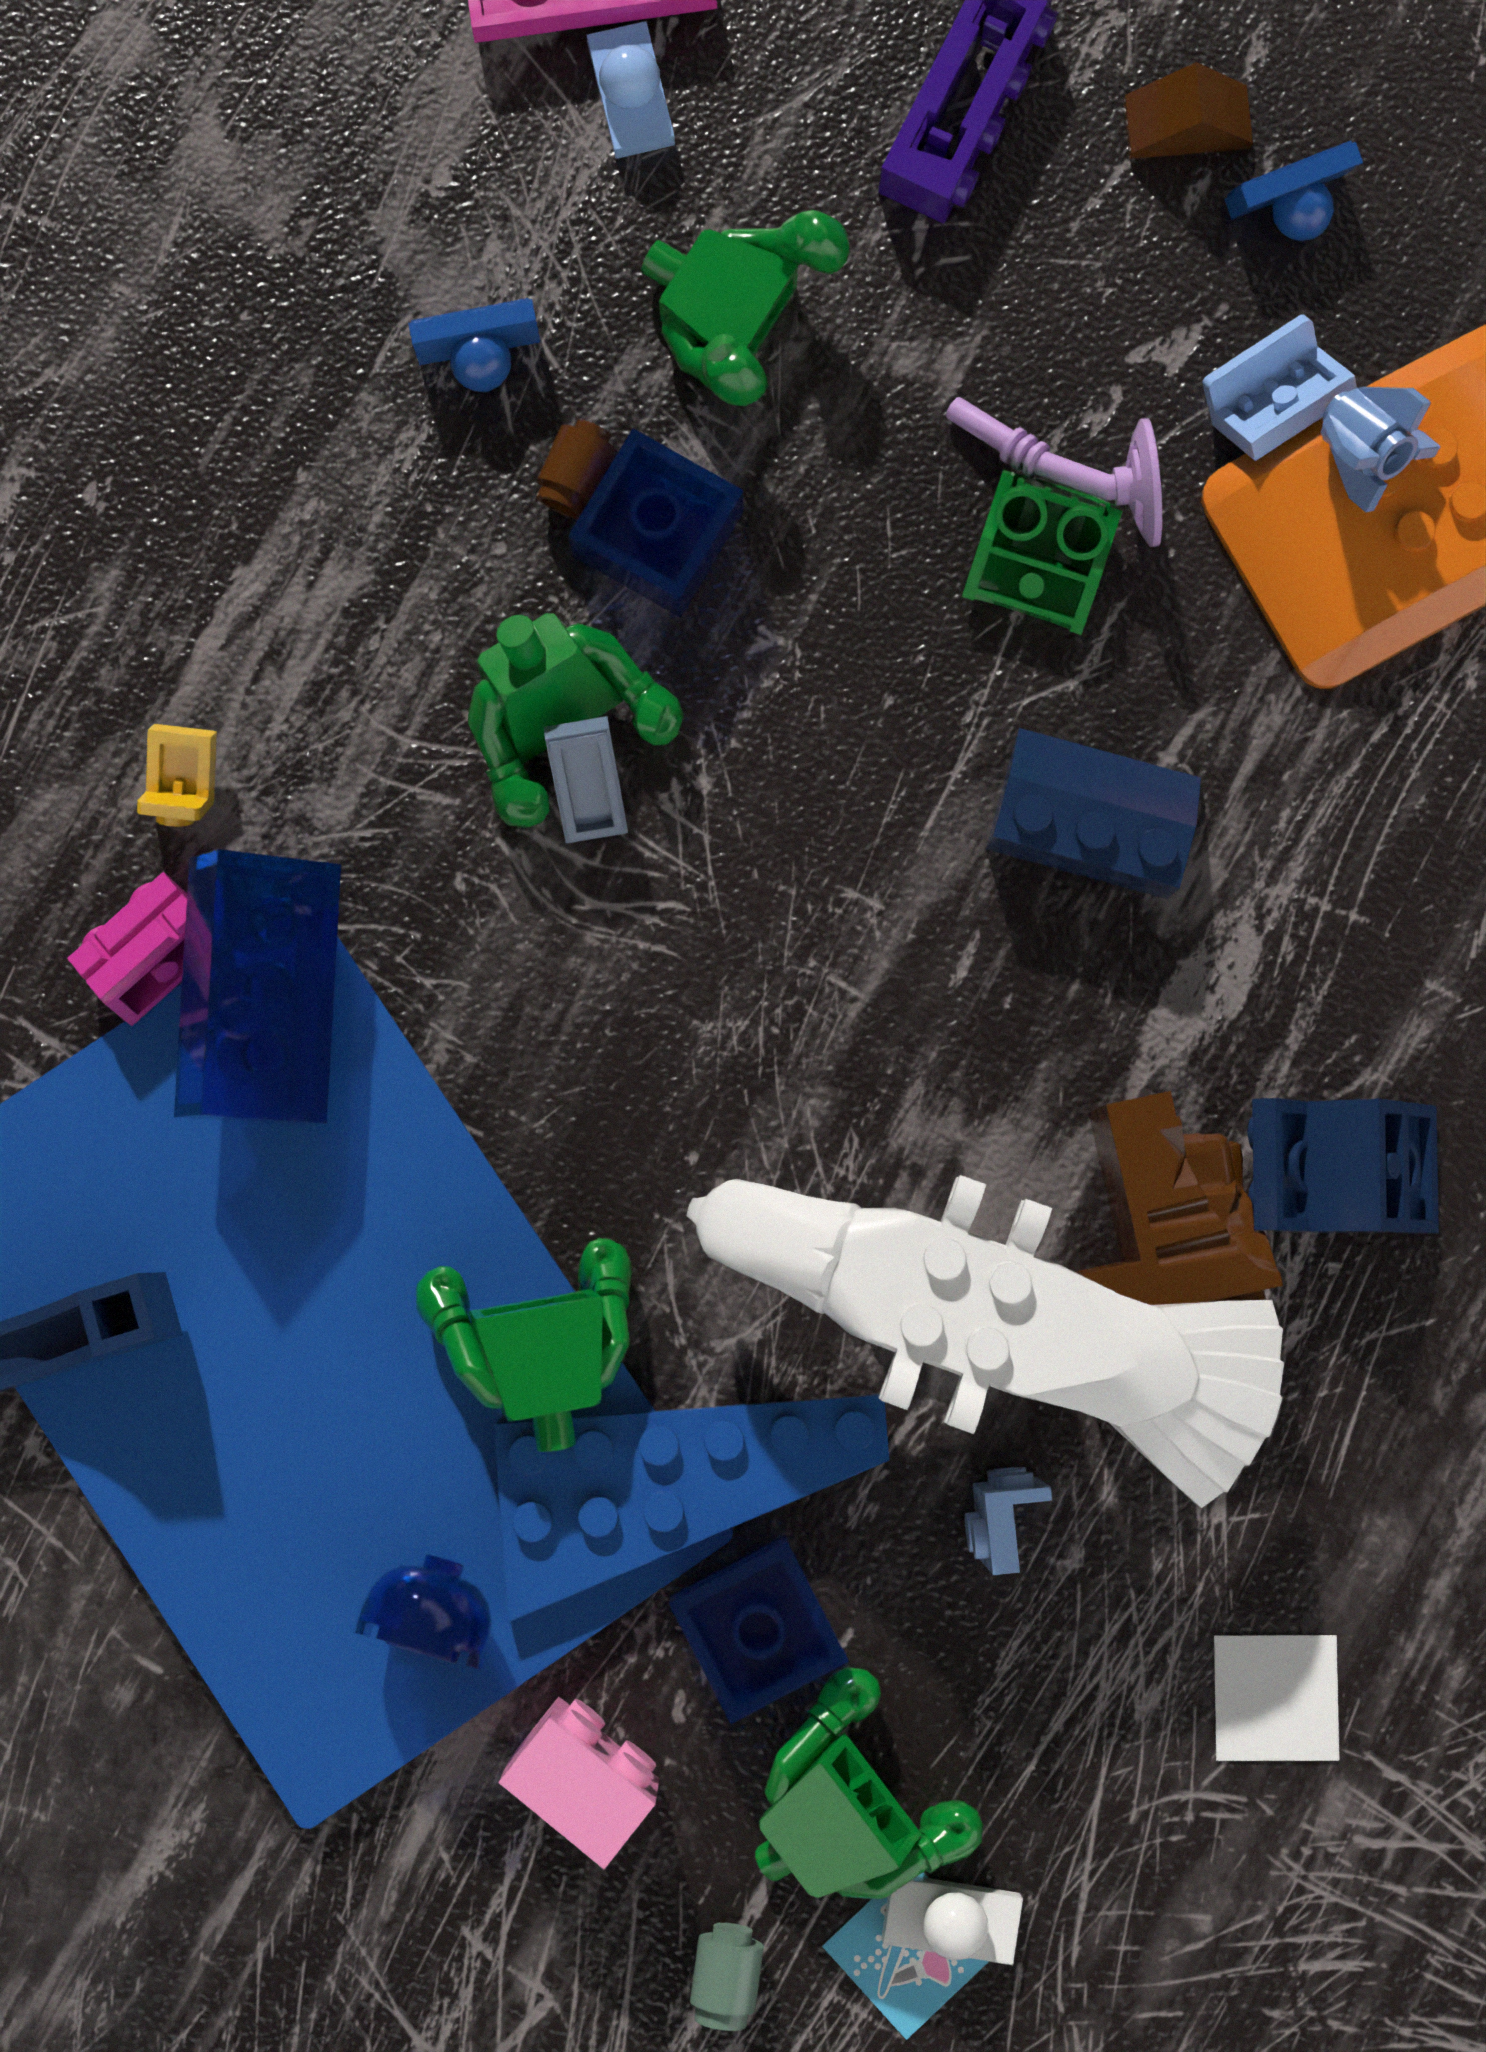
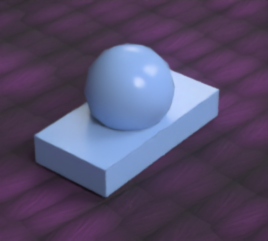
[587,21,675,159]

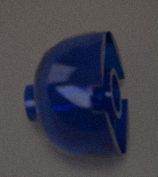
[353,1554,492,1670]

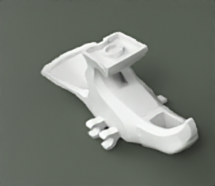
[686,1175,1284,1508]

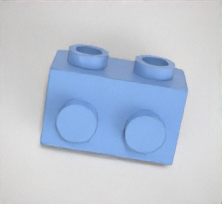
[1202,314,1357,461]
[965,1467,1052,1575]

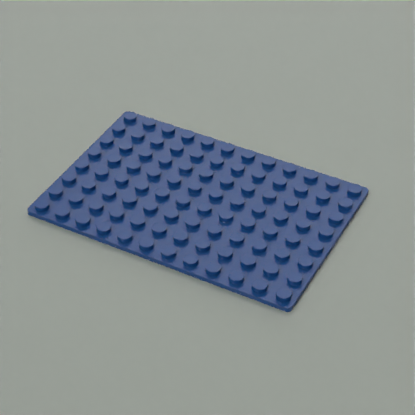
[0,902,733,1829]

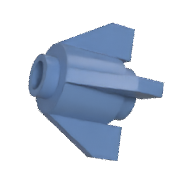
[1321,387,1441,512]

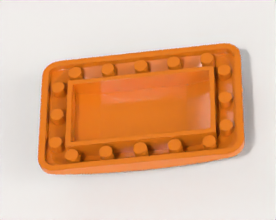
[1201,324,1486,689]

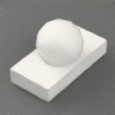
[881,1876,1023,1965]

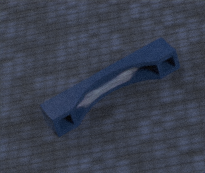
[0,1272,183,1392]

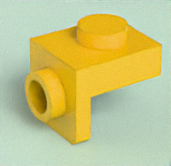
[137,724,217,827]

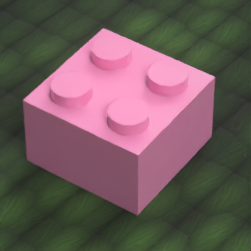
[498,1696,659,1869]

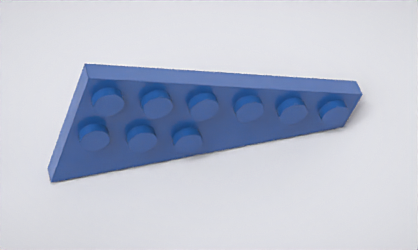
[494,1394,889,1623]

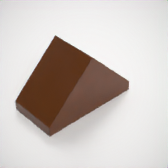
[1123,62,1253,159]

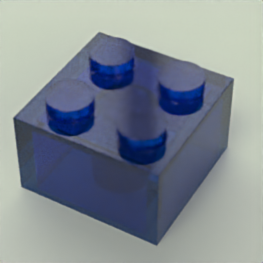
[569,428,743,618]
[669,1534,849,1724]

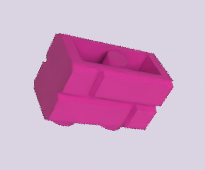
[67,872,227,1026]

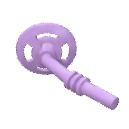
[946,397,1162,547]

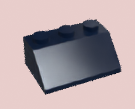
[986,728,1201,899]

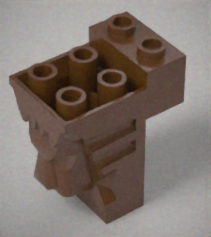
[1075,1091,1283,1305]

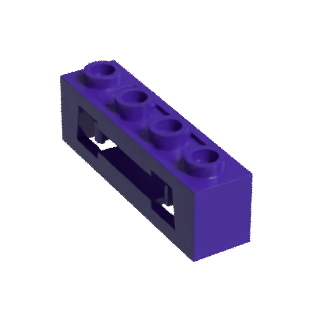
[878,0,1059,224]

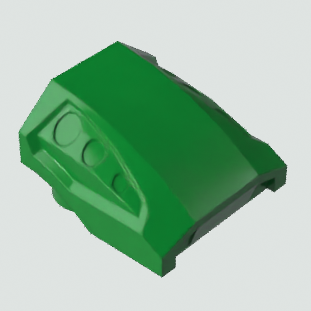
[962,470,1123,635]

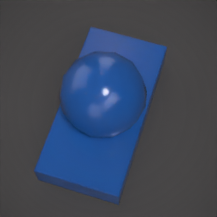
[1224,140,1363,241]
[408,298,541,392]

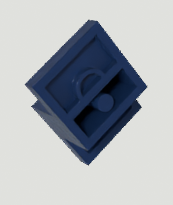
[1247,1098,1439,1233]

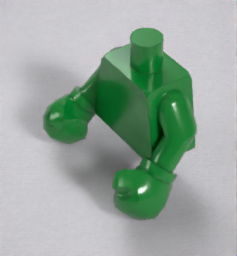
[641,210,850,406]
[468,613,684,828]
[416,1238,633,1452]
[755,1667,983,1899]

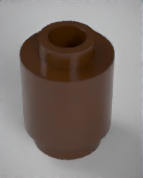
[536,419,618,519]

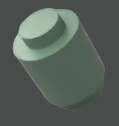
[690,1923,764,2031]

